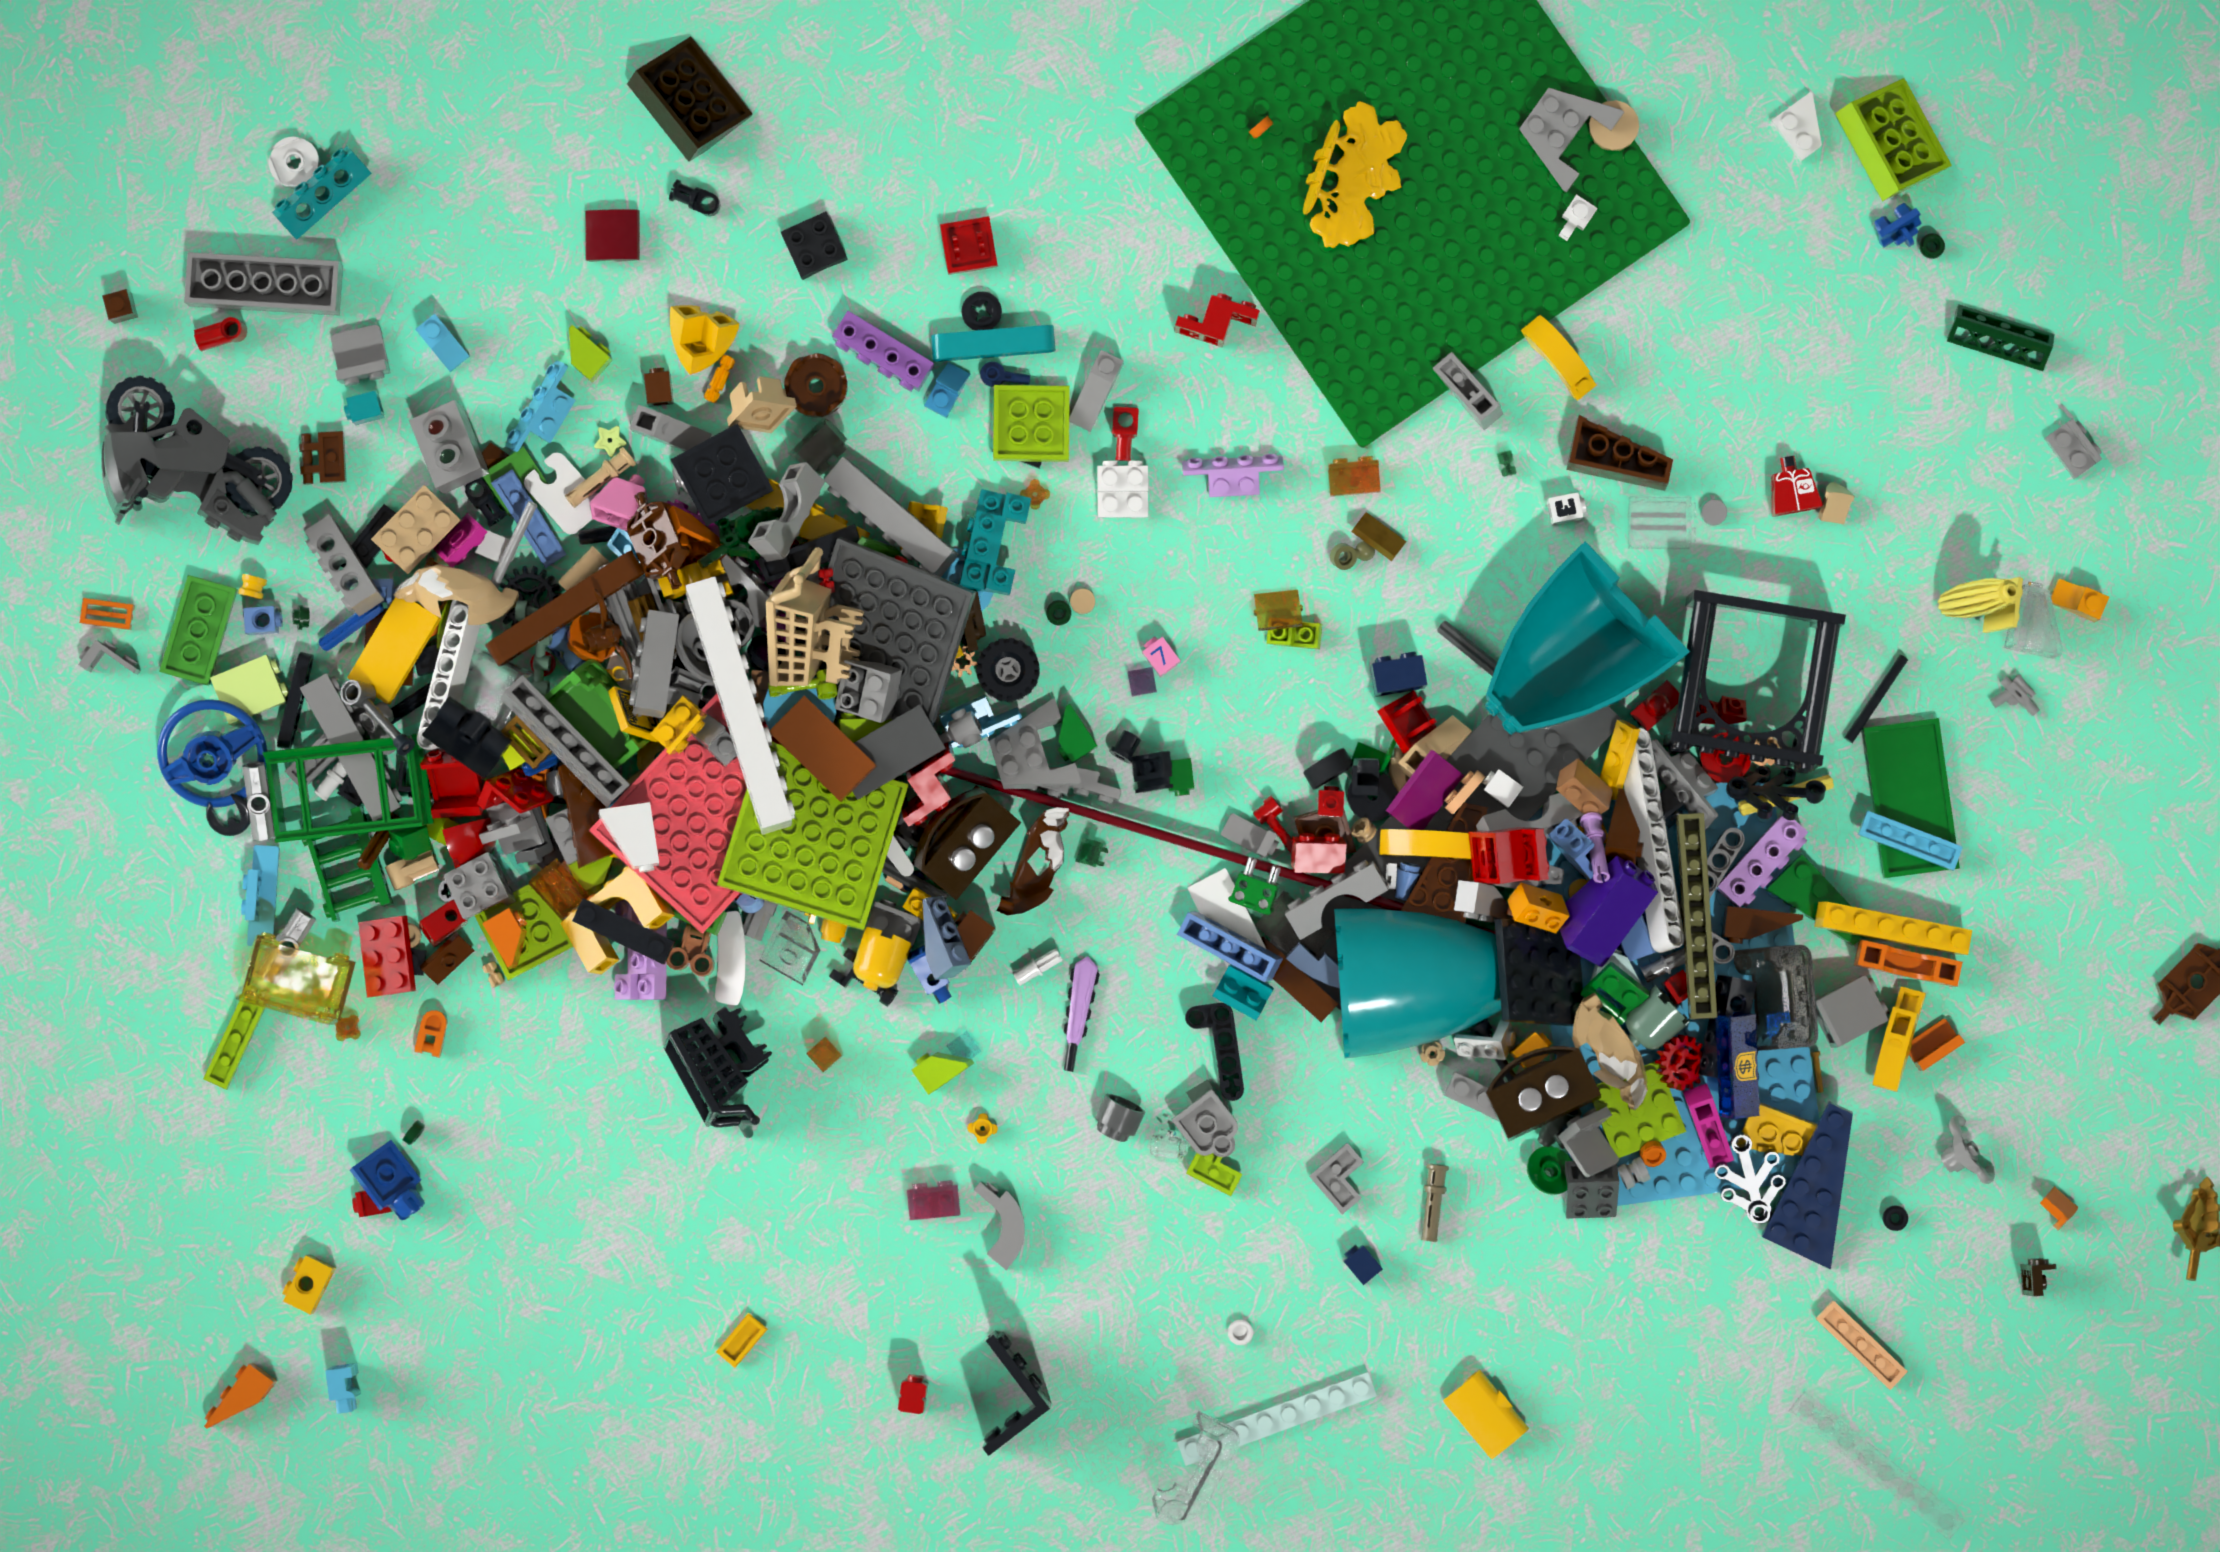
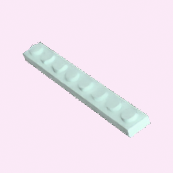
[1177,1372,1377,1466]

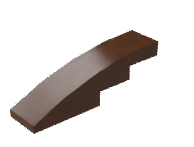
[1261,936,1338,1023]

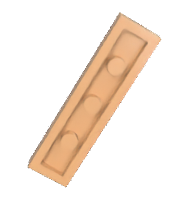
[1815,1300,1908,1390]

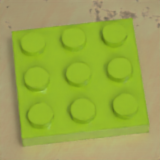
[993,385,1070,462]
[475,878,573,981]
[1592,1062,1687,1158]

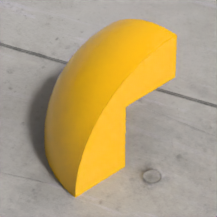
[670,305,740,375]

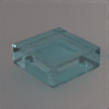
[946,1031,982,1059]

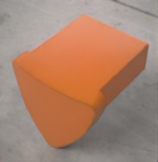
[2040,1186,2078,1231]

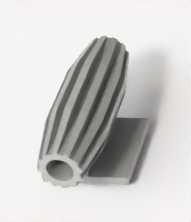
[598,563,670,661]

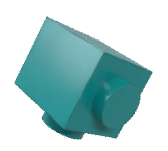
[344,391,385,425]

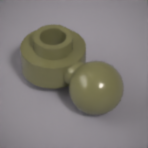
[1330,541,1375,570]

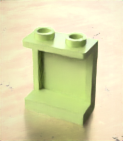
[210,655,289,726]

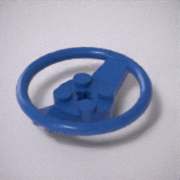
[157,700,267,808]

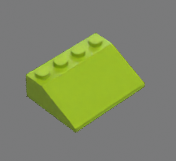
[1835,78,1952,202]

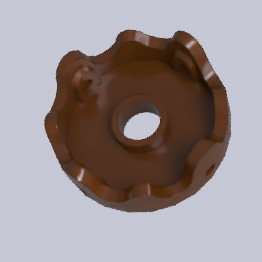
[784,353,848,418]

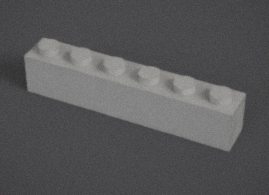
[824,457,959,577]
[300,673,403,821]

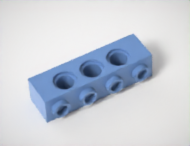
[1177,911,1283,982]

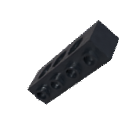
[1698,975,1757,1082]

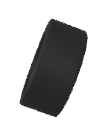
[1303,748,1353,789]

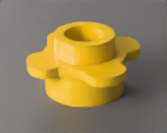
[967,1113,998,1144]

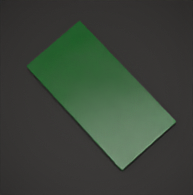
[1863,718,1960,879]

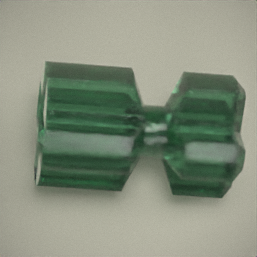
[1497,450,1517,477]

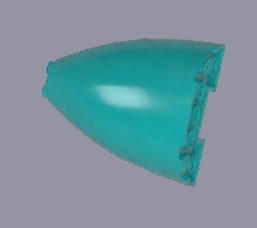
[1484,541,1690,735]
[1334,909,1501,1058]

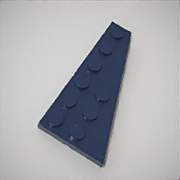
[1761,1101,1853,1270]

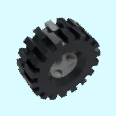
[976,638,1040,703]

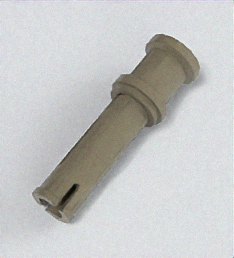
[1421,1164,1449,1242]

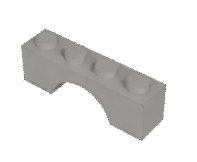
[748,462,825,562]
[1476,793,1584,839]
[1285,860,1389,940]

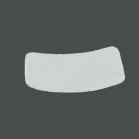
[715,911,746,1005]

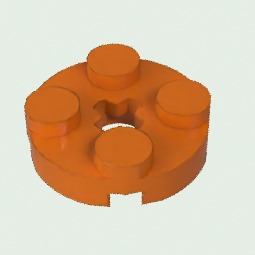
[567,612,615,663]

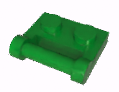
[1581,961,1650,1025]

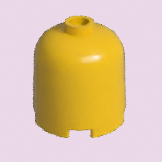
[853,927,912,991]

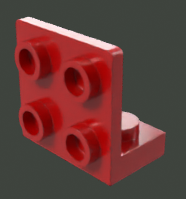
[477,767,554,814]

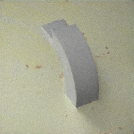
[974,1181,1025,1270]

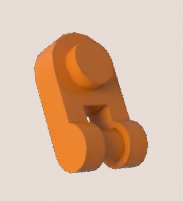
[414,1010,448,1058]

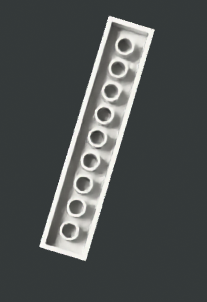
[686,576,795,835]

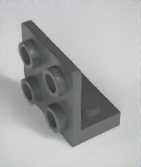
[1565,1161,1619,1219]

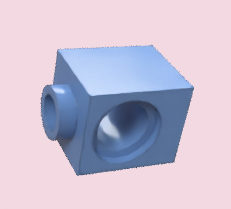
[243,606,283,635]

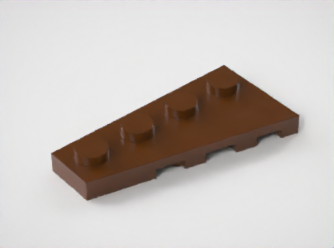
[558,764,614,869]

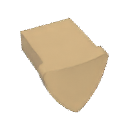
[1818,482,1855,524]

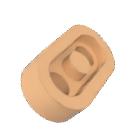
[1444,770,1485,814]

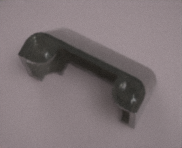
[1734,945,1818,1052]

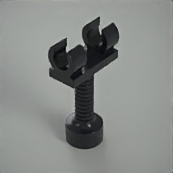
[829,948,899,1007]

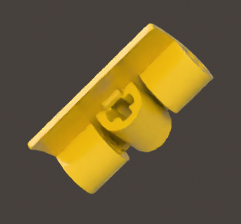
[1443,1369,1529,1459]

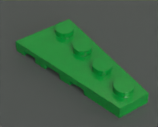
[1765,854,1863,946]

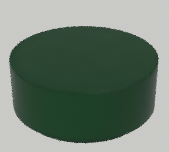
[402,1120,425,1145]

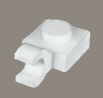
[1559,195,1598,241]

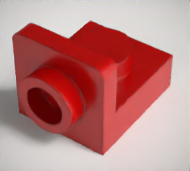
[352,1191,393,1218]

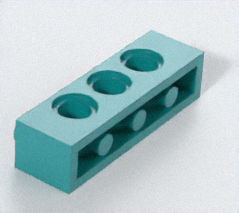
[272,146,372,240]

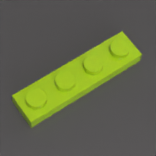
[203,987,271,1090]

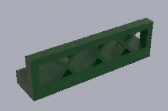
[1947,304,2055,371]

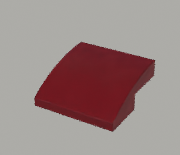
[586,209,640,262]

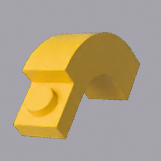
[1521,315,1597,401]

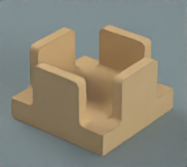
[727,376,797,433]

